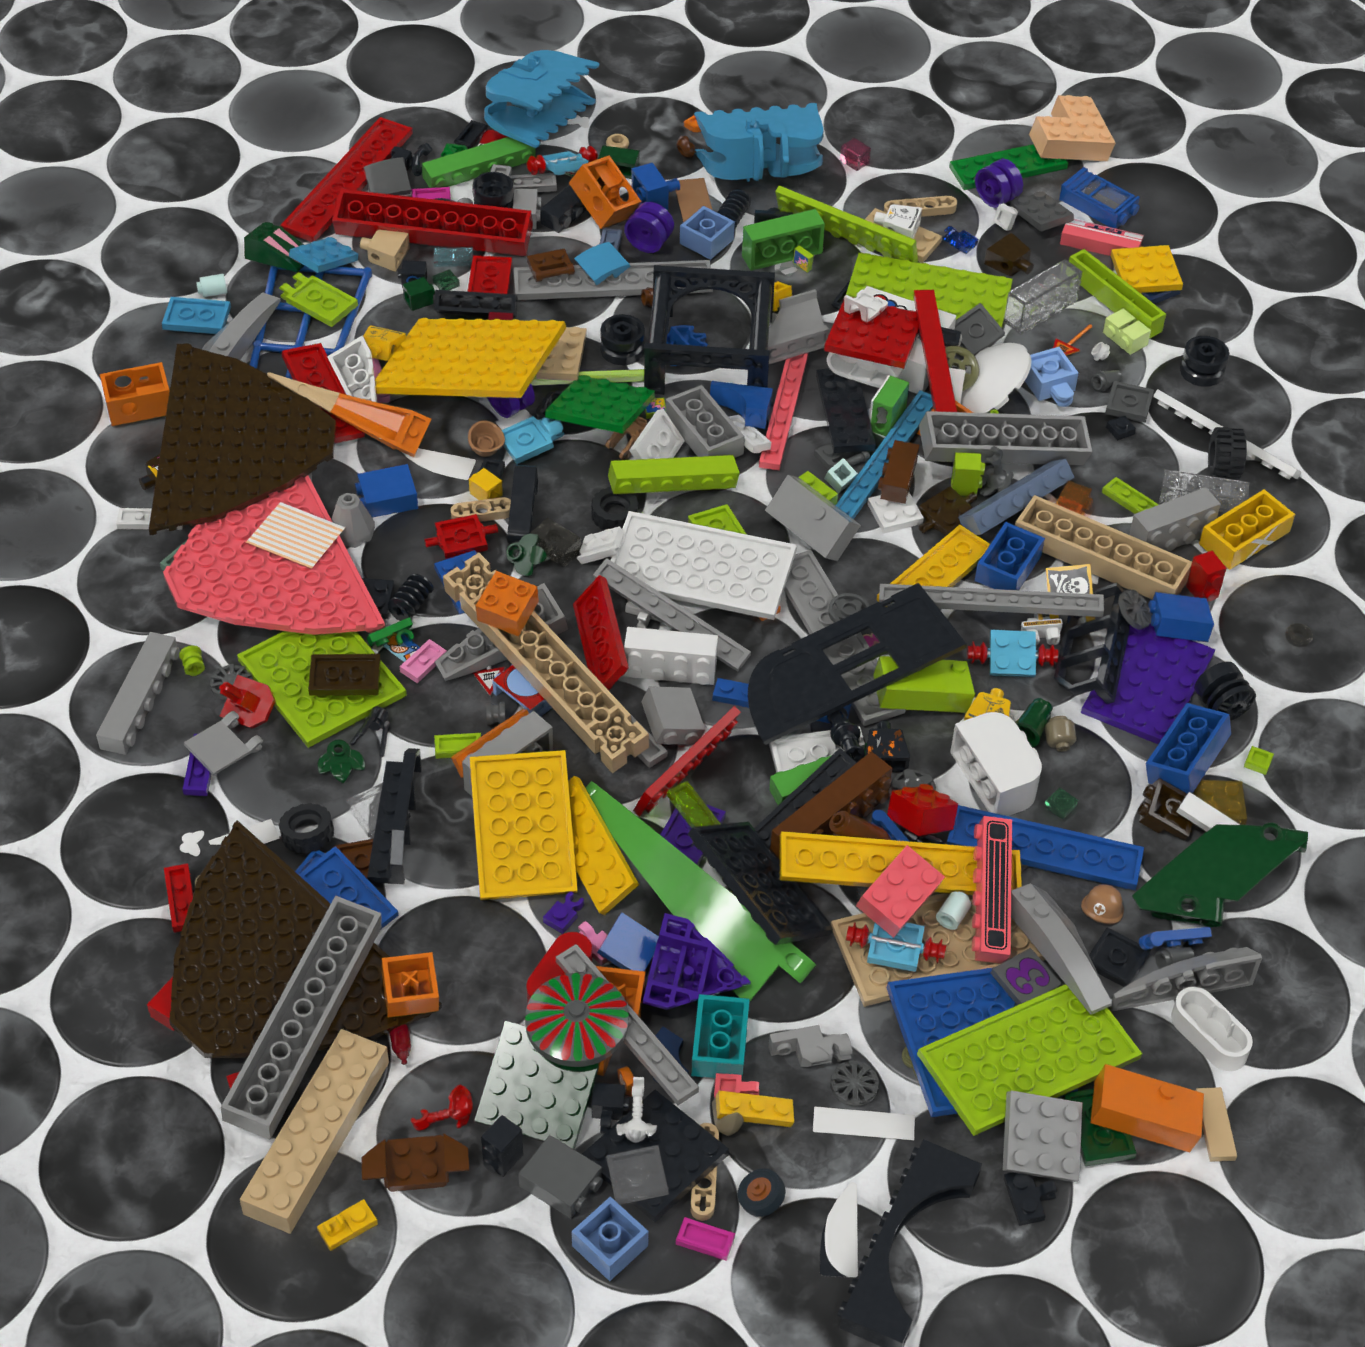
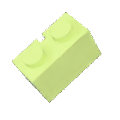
[1103,308,1151,355]

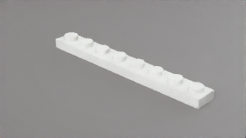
[1153,389,1302,480]

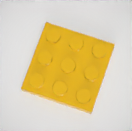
[1111,245,1183,293]

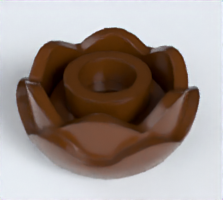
[676,136,697,157]

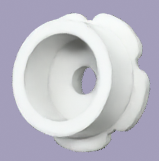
[1091,342,1110,361]

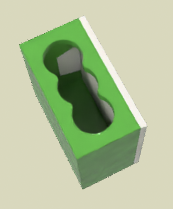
[869,375,909,437]

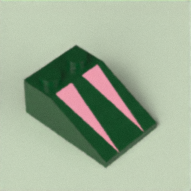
[244,222,305,272]

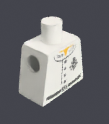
[874,204,922,239]

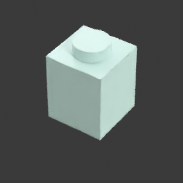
[824,458,858,494]

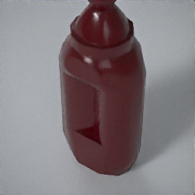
[389,1024,412,1065]

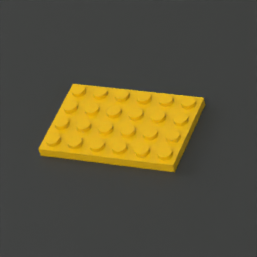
[469,750,578,900]

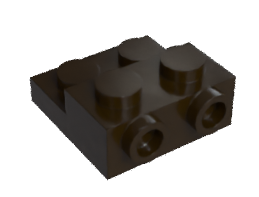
[1137,778,1193,841]

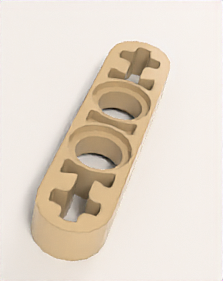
[884,196,957,217]
[691,1123,719,1221]

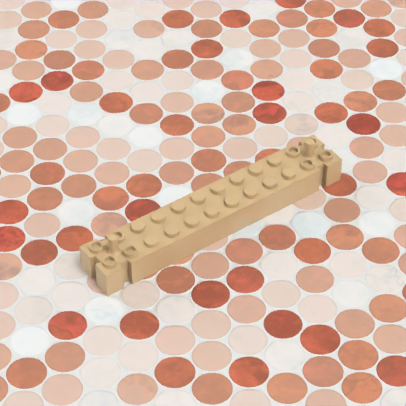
[443,553,649,773]

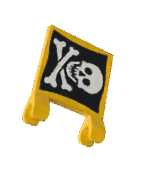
[1046,564,1095,622]

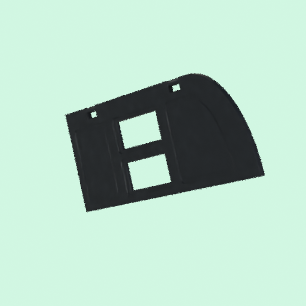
[748,583,967,745]

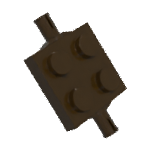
[918,486,977,536]

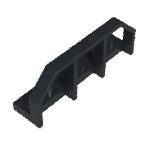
[1054,583,1130,704]
[367,748,422,884]

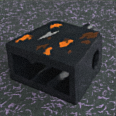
[865,721,910,772]

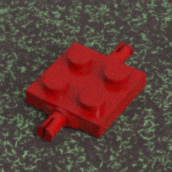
[424,514,498,559]

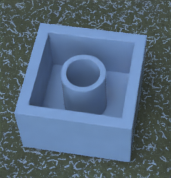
[680,206,735,260]
[572,1197,648,1281]

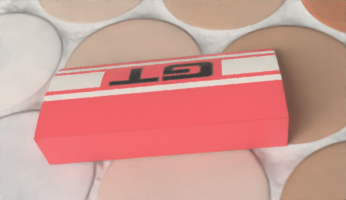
[1060,219,1144,256]

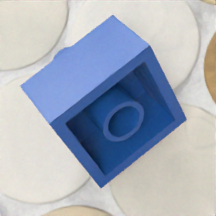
[631,162,680,211]

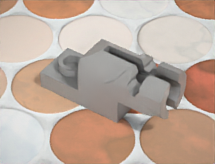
[769,1025,852,1067]

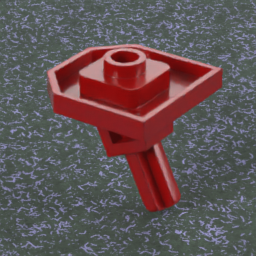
[219,675,276,729]

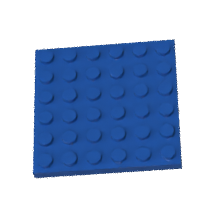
[886,967,1078,1117]

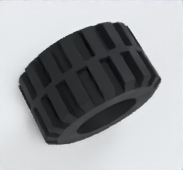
[1208,427,1247,481]

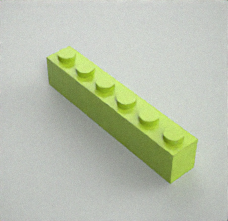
[1067,249,1166,339]
[608,455,740,494]

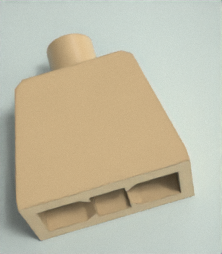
[360,230,410,271]

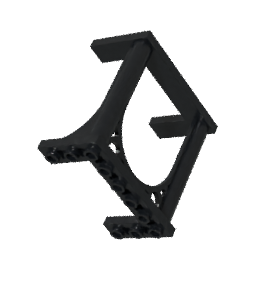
[644,265,775,395]

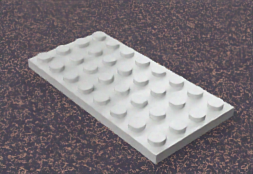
[611,511,797,620]

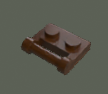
[527,248,575,282]

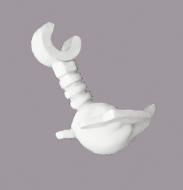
[616,1077,657,1143]

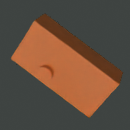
[1091,1064,1204,1153]

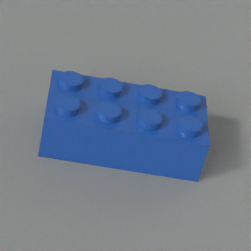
[1145,703,1231,794]

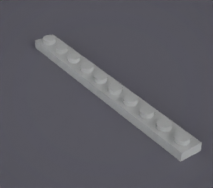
[879,584,1104,617]

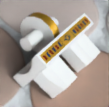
[1021,614,1062,645]

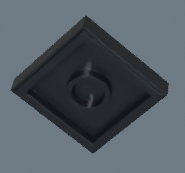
[1089,927,1151,987]

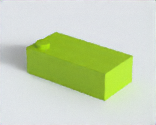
[873,656,975,713]

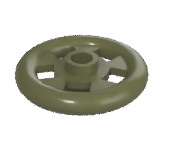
[945,346,979,391]

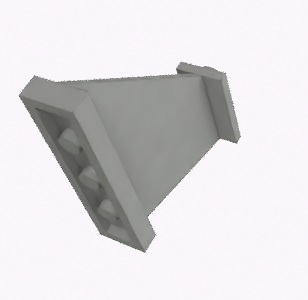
[768,289,830,364]

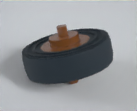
[737,1169,786,1217]

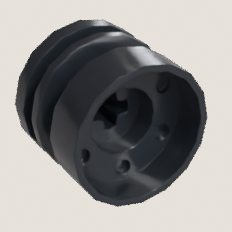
[473,172,514,208]
[1194,662,1256,721]

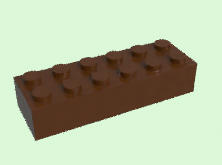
[770,751,892,860]

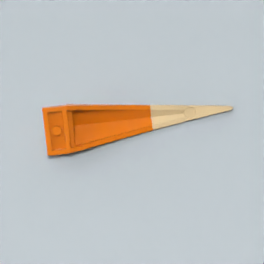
[267,373,431,457]

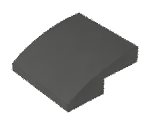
[364,157,411,195]

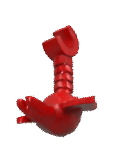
[410,1084,473,1130]

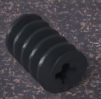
[717,189,751,229]
[388,574,434,621]

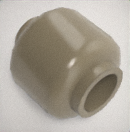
[1045,716,1076,752]

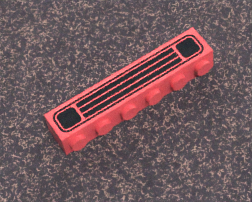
[972,816,1012,964]

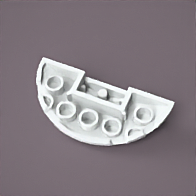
[960,343,1032,413]

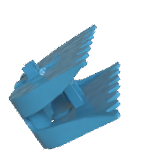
[484,50,599,148]
[694,103,824,182]

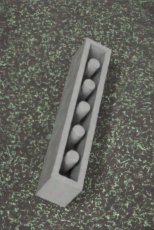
[96,632,180,755]

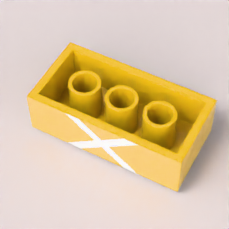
[1199,489,1295,570]

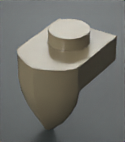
[712,1098,744,1136]

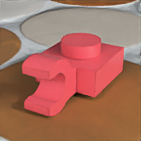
[714,1073,760,1098]

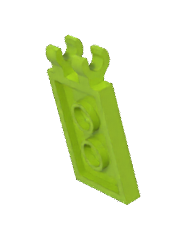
[279,272,358,327]
[688,504,747,535]

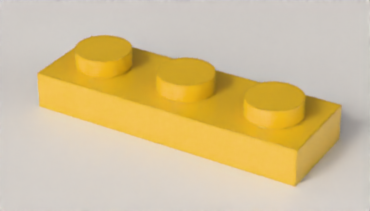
[716,1090,794,1127]

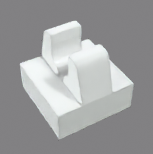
[993,203,1018,231]

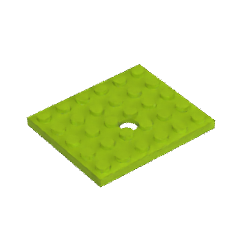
[237,631,407,748]

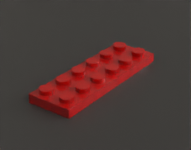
[282,343,365,443]
[573,575,629,691]
[633,706,741,817]

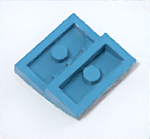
[574,242,631,285]

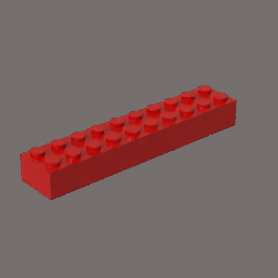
[332,189,533,256]

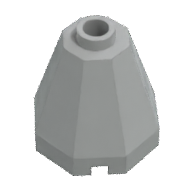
[331,493,375,548]

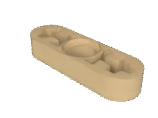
[451,497,511,522]

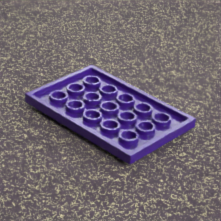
[1081,623,1216,744]

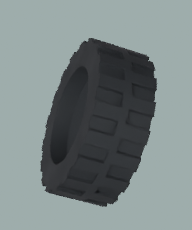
[591,487,639,530]
[279,803,334,853]

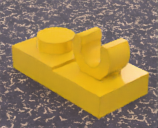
[317,1199,378,1251]

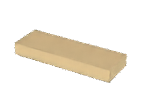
[1195,1087,1237,1162]

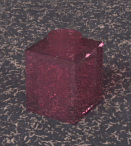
[840,138,871,171]

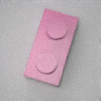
[400,639,447,683]

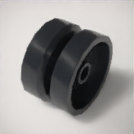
[600,314,645,366]
[1180,336,1230,387]

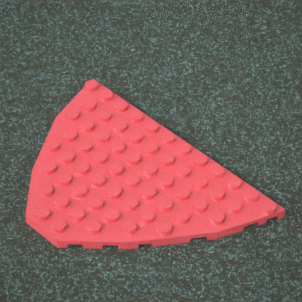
[163,475,385,635]

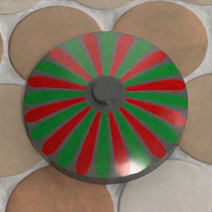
[525,973,629,1067]

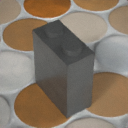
[519,1135,603,1219]

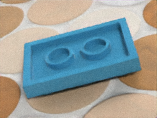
[289,237,359,273]
[162,297,231,334]

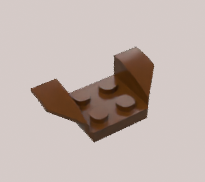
[361,1133,469,1192]

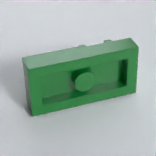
[366,617,414,648]

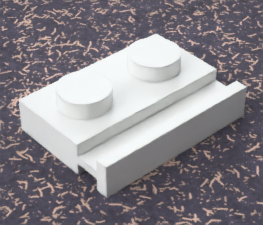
[577,526,624,564]

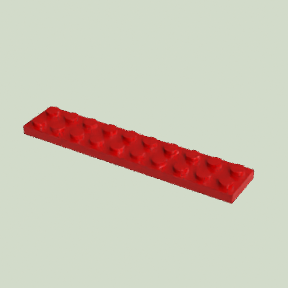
[280,117,413,242]

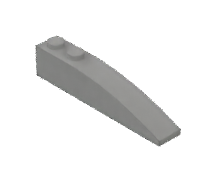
[202,293,281,360]
[435,583,568,681]
[1011,883,1112,1014]
[1110,947,1262,1011]

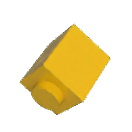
[469,468,503,500]

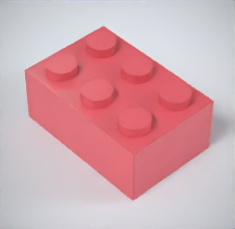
[856,845,945,938]

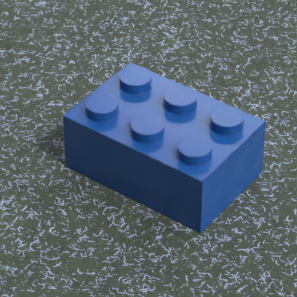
[975,522,1045,590]

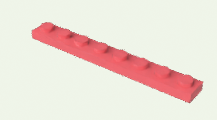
[759,352,809,471]

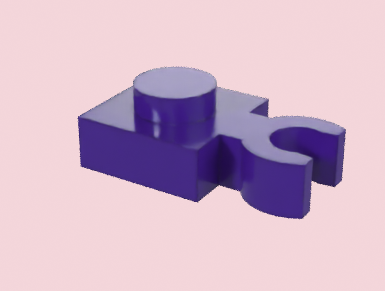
[543,891,584,934]

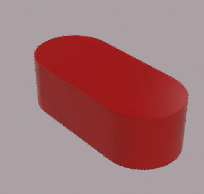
[526,932,593,1004]

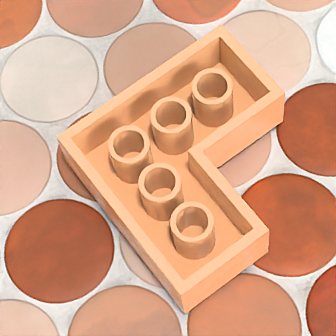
[1029,95,1116,161]

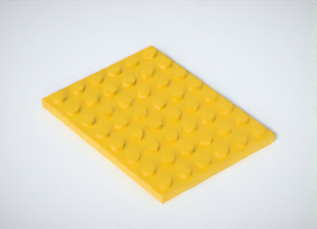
[375,318,566,398]

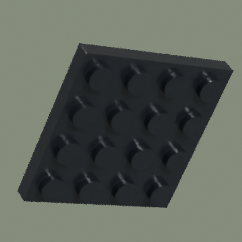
[582,1089,730,1222]

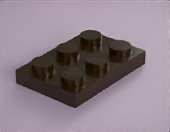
[308,654,381,696]

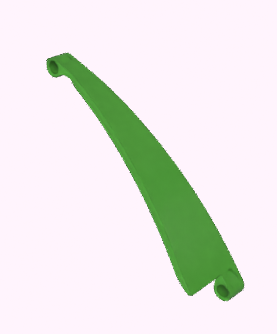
[586,781,816,1002]

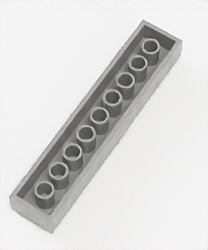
[221,896,382,1140]

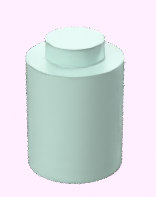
[196,274,227,297]
[936,891,971,930]

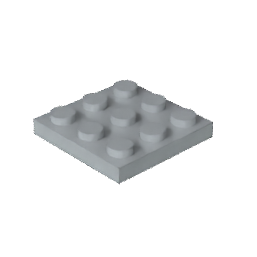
[1003,1090,1082,1182]

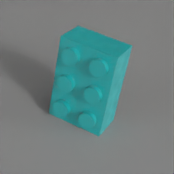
[691,994,750,1080]

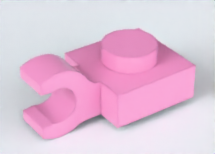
[578,921,608,966]

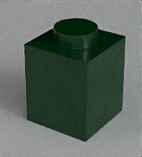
[402,277,435,311]

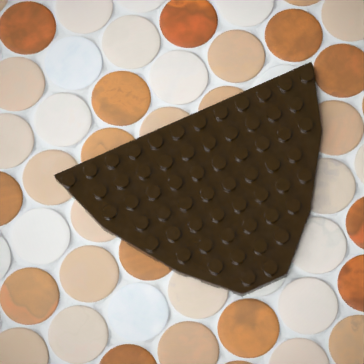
[149,343,336,535]
[169,820,442,1058]

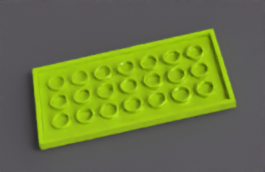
[846,253,1013,328]
[917,984,1142,1136]

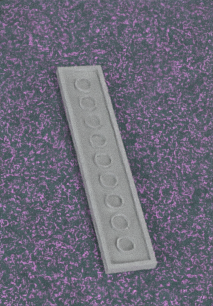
[514,260,713,300]
[784,550,905,726]

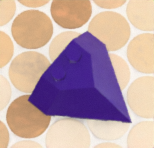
[642,913,751,1010]

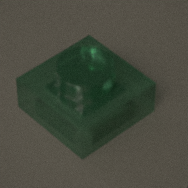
[432,269,460,290]
[1044,788,1079,819]

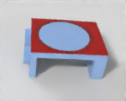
[492,664,552,717]

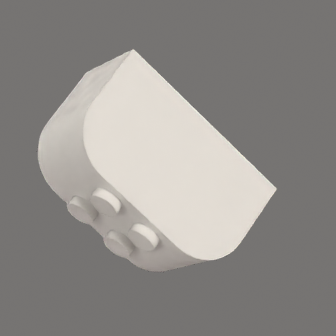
[950,712,1042,816]

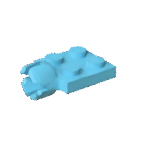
[502,416,564,464]

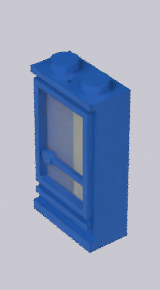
[1059,167,1140,229]

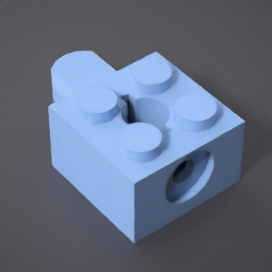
[1025,347,1078,407]

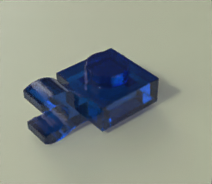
[943,226,979,254]

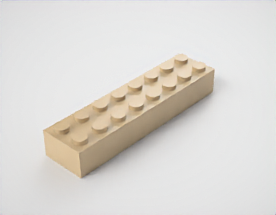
[1015,495,1192,600]
[240,1029,389,1234]

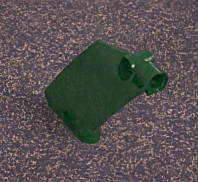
[1132,823,1308,927]

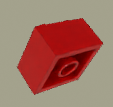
[887,784,958,836]

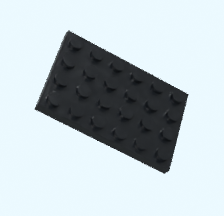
[688,821,833,945]

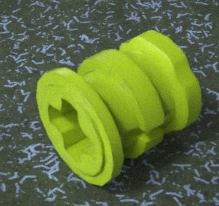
[179,645,205,676]

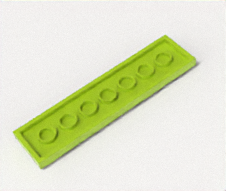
[775,186,918,262]

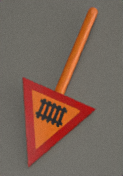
[1053,324,1092,356]

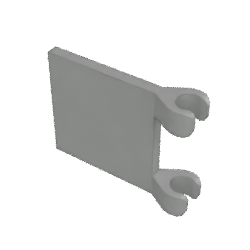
[184,711,263,776]

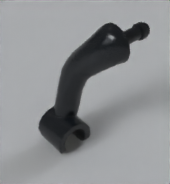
[411,143,432,176]

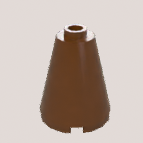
[829,811,890,840]

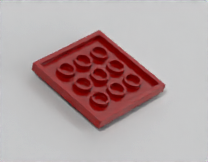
[824,297,919,369]

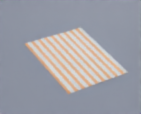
[246,502,345,569]

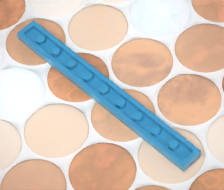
[836,390,934,519]

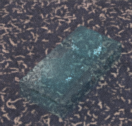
[434,247,473,267]

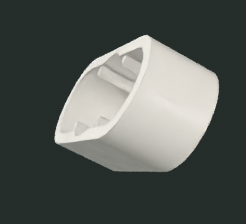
[827,352,903,388]
[1171,987,1253,1071]

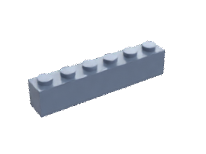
[958,459,1074,535]

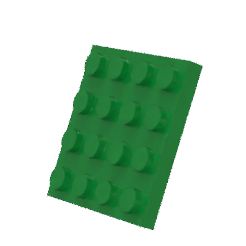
[545,375,655,434]

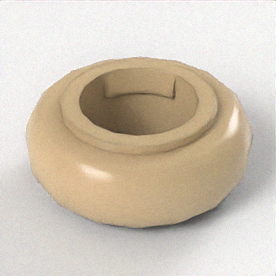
[606,134,629,149]

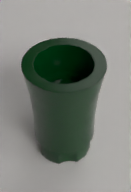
[1015,698,1053,747]

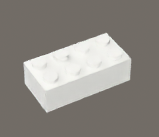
[624,627,718,685]

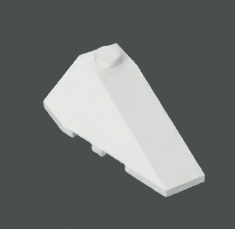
[327,336,377,402]

